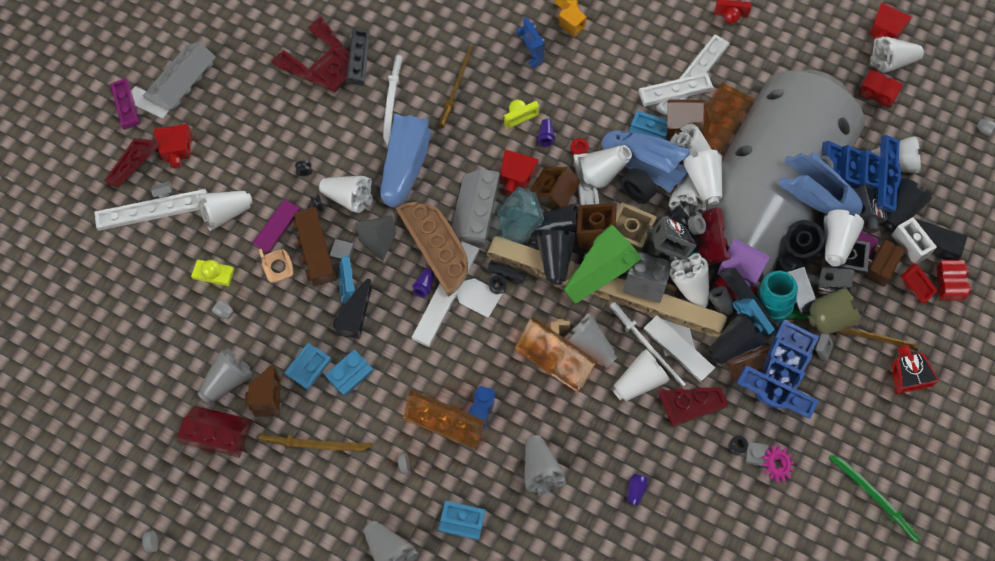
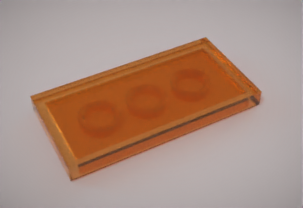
[706,82,754,154]
[515,317,598,393]
[404,390,485,450]

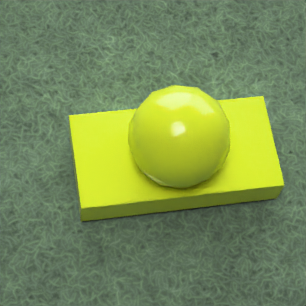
[504,99,539,129]
[191,260,235,286]

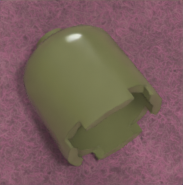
[808,288,860,334]

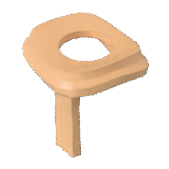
[259,249,294,283]

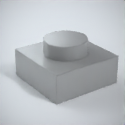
[151,181,172,198]
[815,333,833,361]
[745,442,769,467]

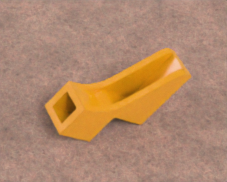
[555,0,587,37]

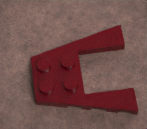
[271,16,349,92]

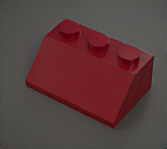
[177,406,252,458]

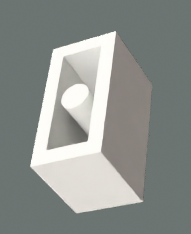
[891,218,937,264]

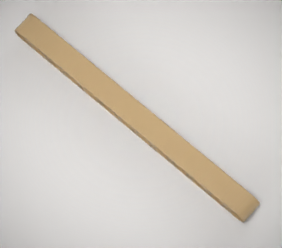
[486,236,727,337]

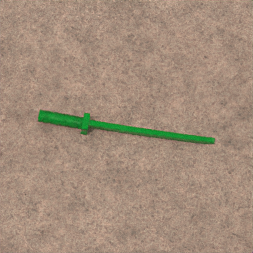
[829,455,921,543]

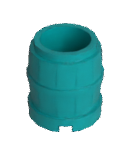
[756,271,798,323]

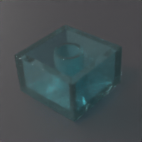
[497,186,544,244]

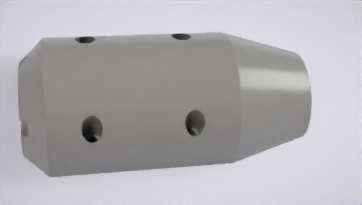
[695,70,865,281]

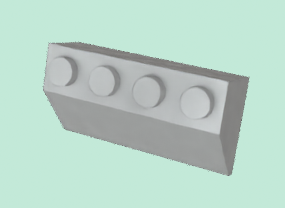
[143,42,215,109]
[451,169,500,248]

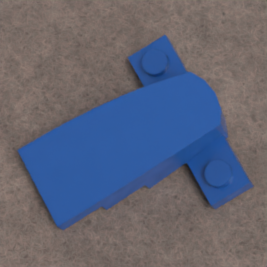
[822,135,901,212]
[736,320,819,419]

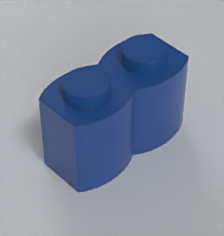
[467,386,495,433]

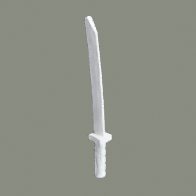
[383,55,403,146]
[609,302,686,387]

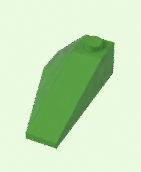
[564,225,641,304]

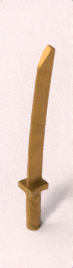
[438,44,473,128]
[809,322,919,351]
[259,433,373,451]

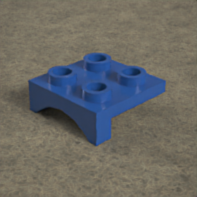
[516,17,545,69]

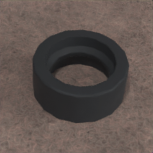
[620,168,657,204]

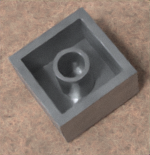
[623,252,672,303]

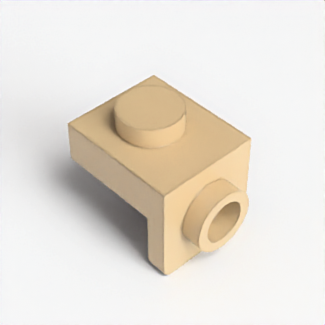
[547,319,570,350]

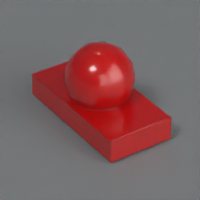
[714,0,752,24]
[900,263,938,304]

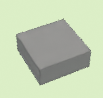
[329,239,354,261]

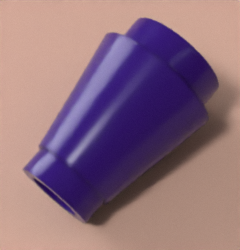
[537,119,555,147]
[413,268,435,298]
[627,473,649,506]

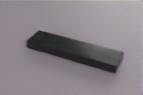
[346,28,370,87]
[719,267,778,333]

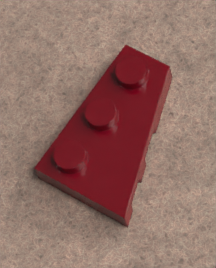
[104,138,159,187]
[698,207,731,266]
[657,387,729,428]

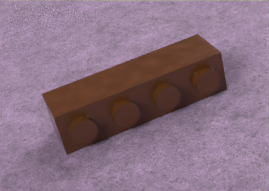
[292,207,336,287]

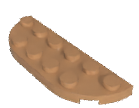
[395,202,468,297]

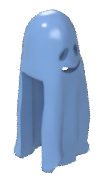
[380,114,432,207]
[602,130,690,193]
[779,152,863,217]

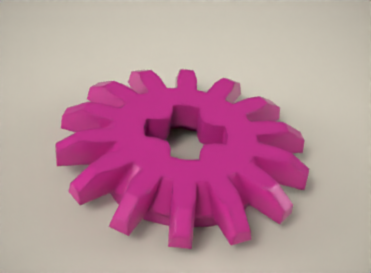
[762,445,794,482]

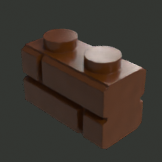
[864,240,905,287]

